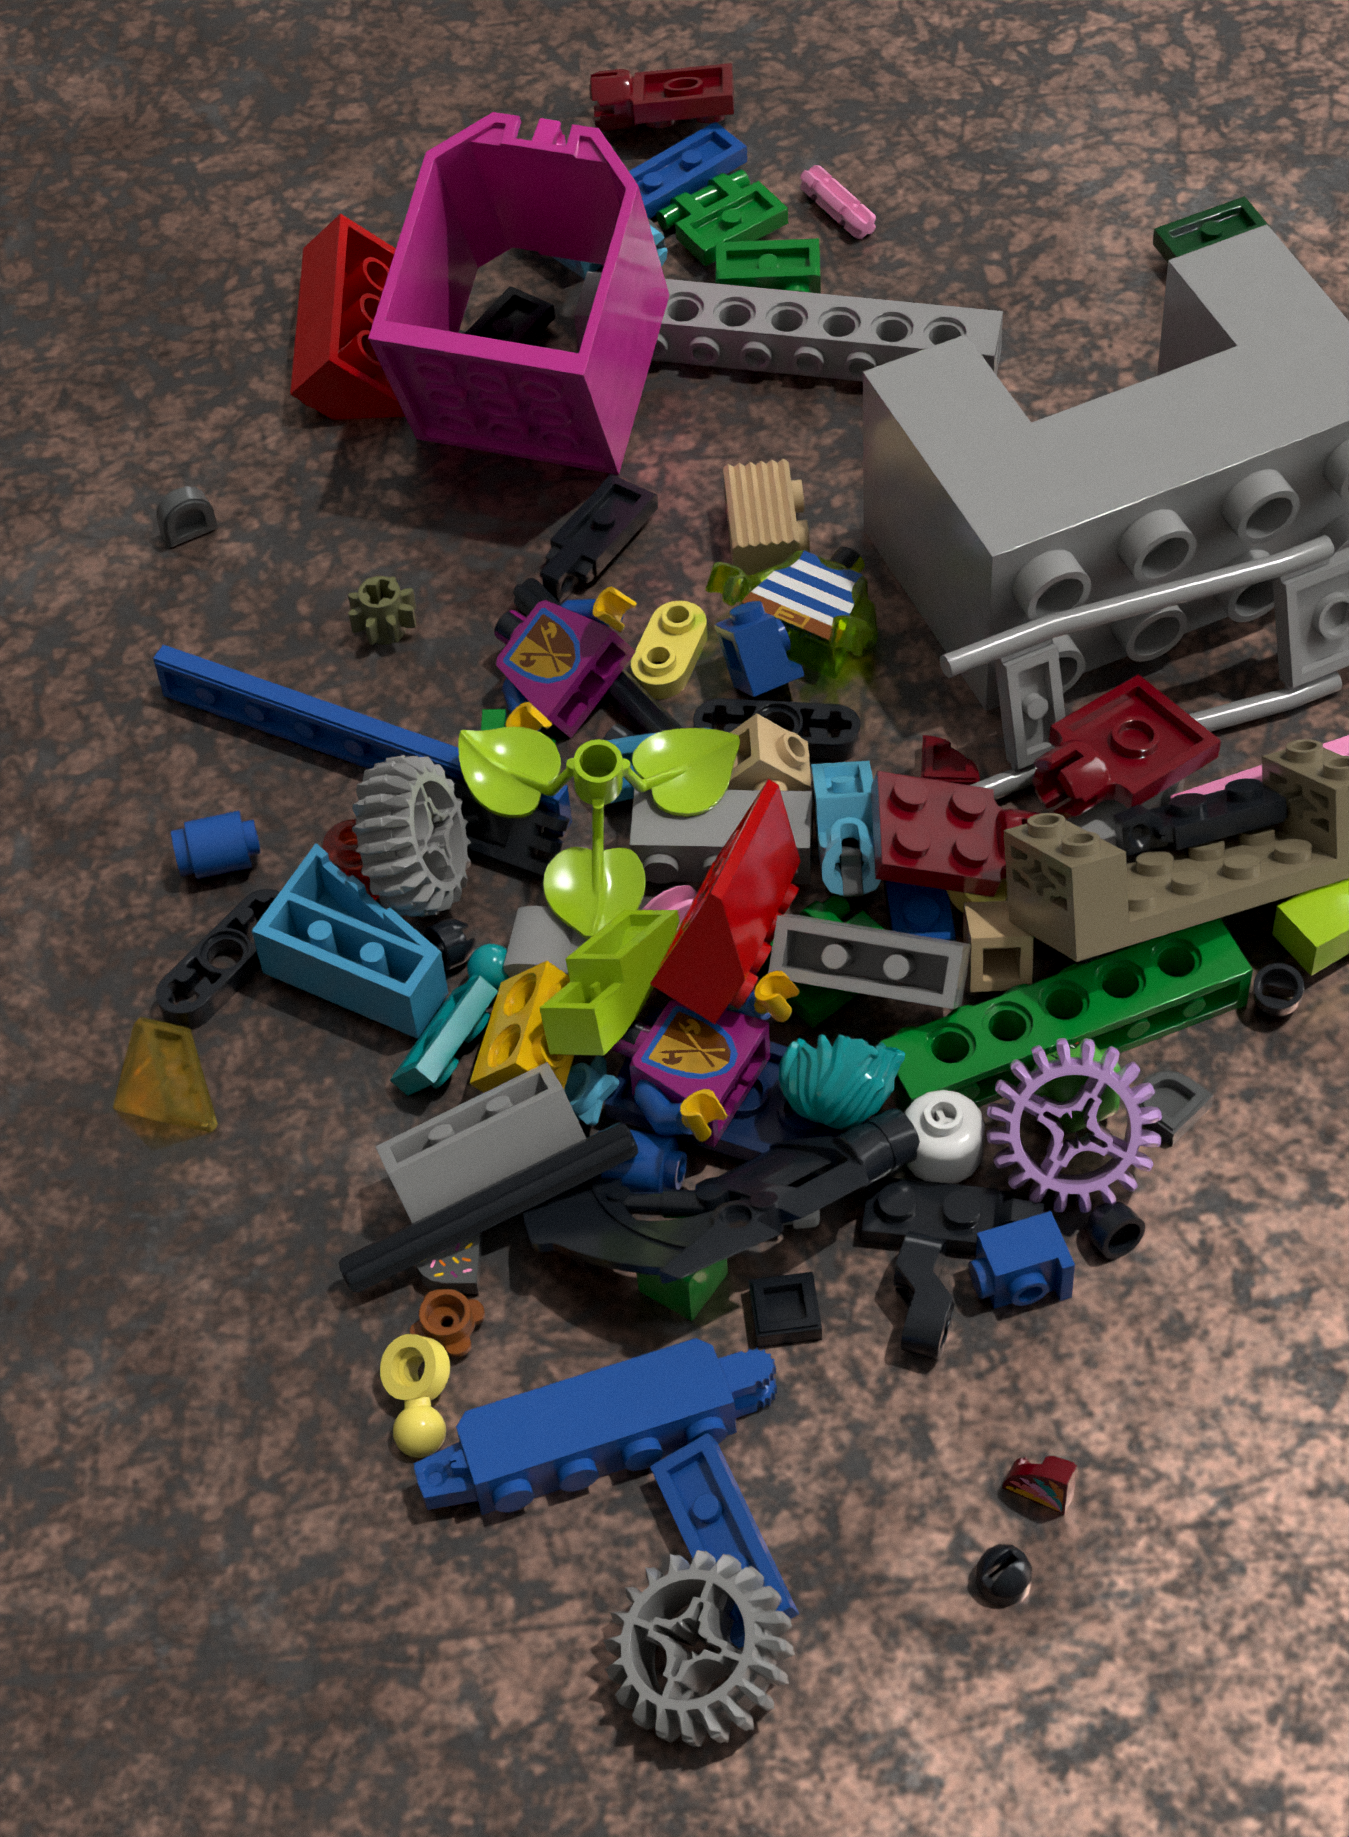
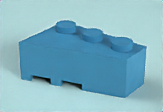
[252,843,449,1039]

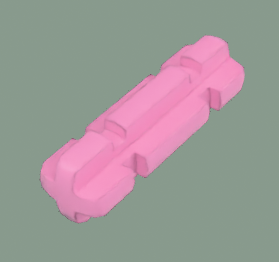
[800,165,876,239]

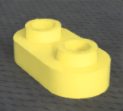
[631,601,708,699]

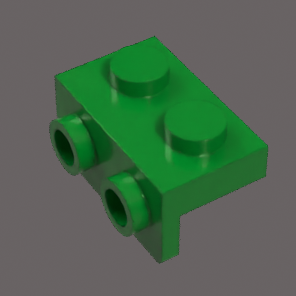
[715,238,821,294]

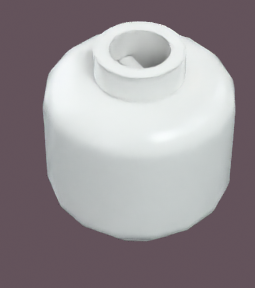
[904,1090,985,1184]

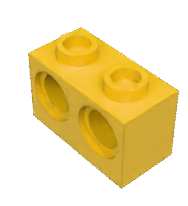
[469,960,574,1093]

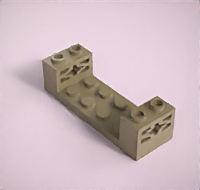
[1004,739,1349,962]

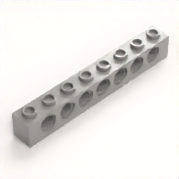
[574,271,1003,382]

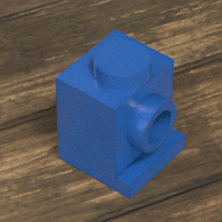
[714,601,805,697]
[968,1211,1075,1309]

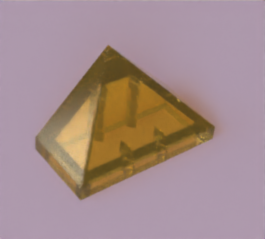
[113,1017,218,1132]

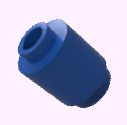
[171,810,261,879]
[599,1129,687,1193]

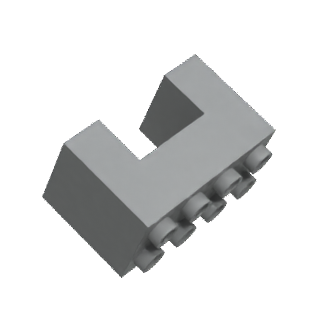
[863,224,1349,711]

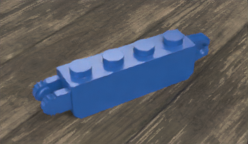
[413,1338,777,1515]

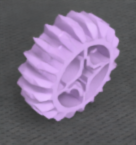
[986,1038,1162,1213]

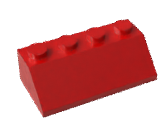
[290,213,405,420]
[650,779,801,1024]

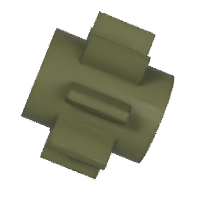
[348,576,417,645]

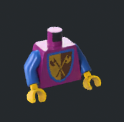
[494,586,637,738]
[611,971,800,1148]

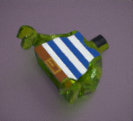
[705,547,878,679]

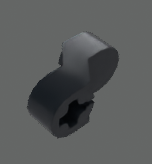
[893,1231,955,1360]

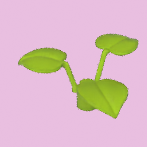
[458,727,740,939]

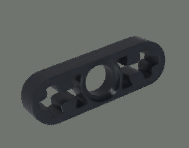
[693,698,861,763]
[156,889,280,1030]

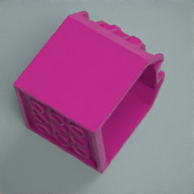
[368,112,669,475]

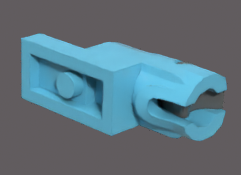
[811,761,881,897]

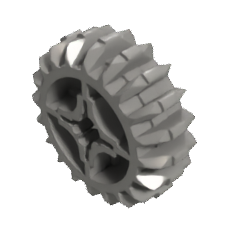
[352,755,471,917]
[604,1550,795,1747]

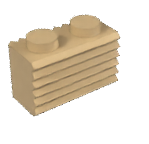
[723,459,810,579]

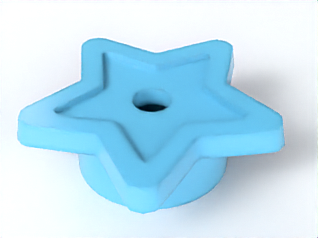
[564,1055,620,1126]

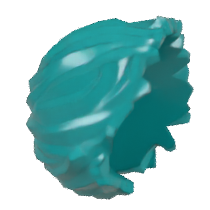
[778,1034,906,1131]

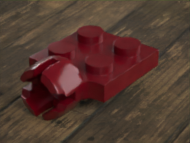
[589,63,734,132]
[1032,674,1221,820]
[871,771,1040,897]

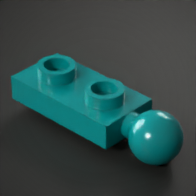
[390,944,509,1096]

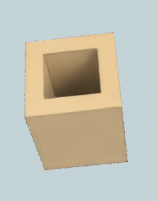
[963,901,1033,992]

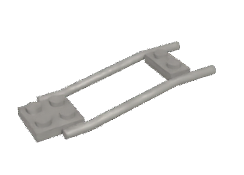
[940,535,1349,800]

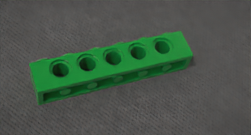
[880,918,1253,1113]

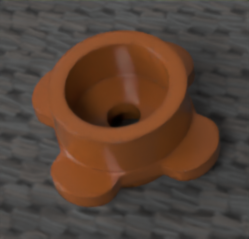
[410,1289,485,1357]

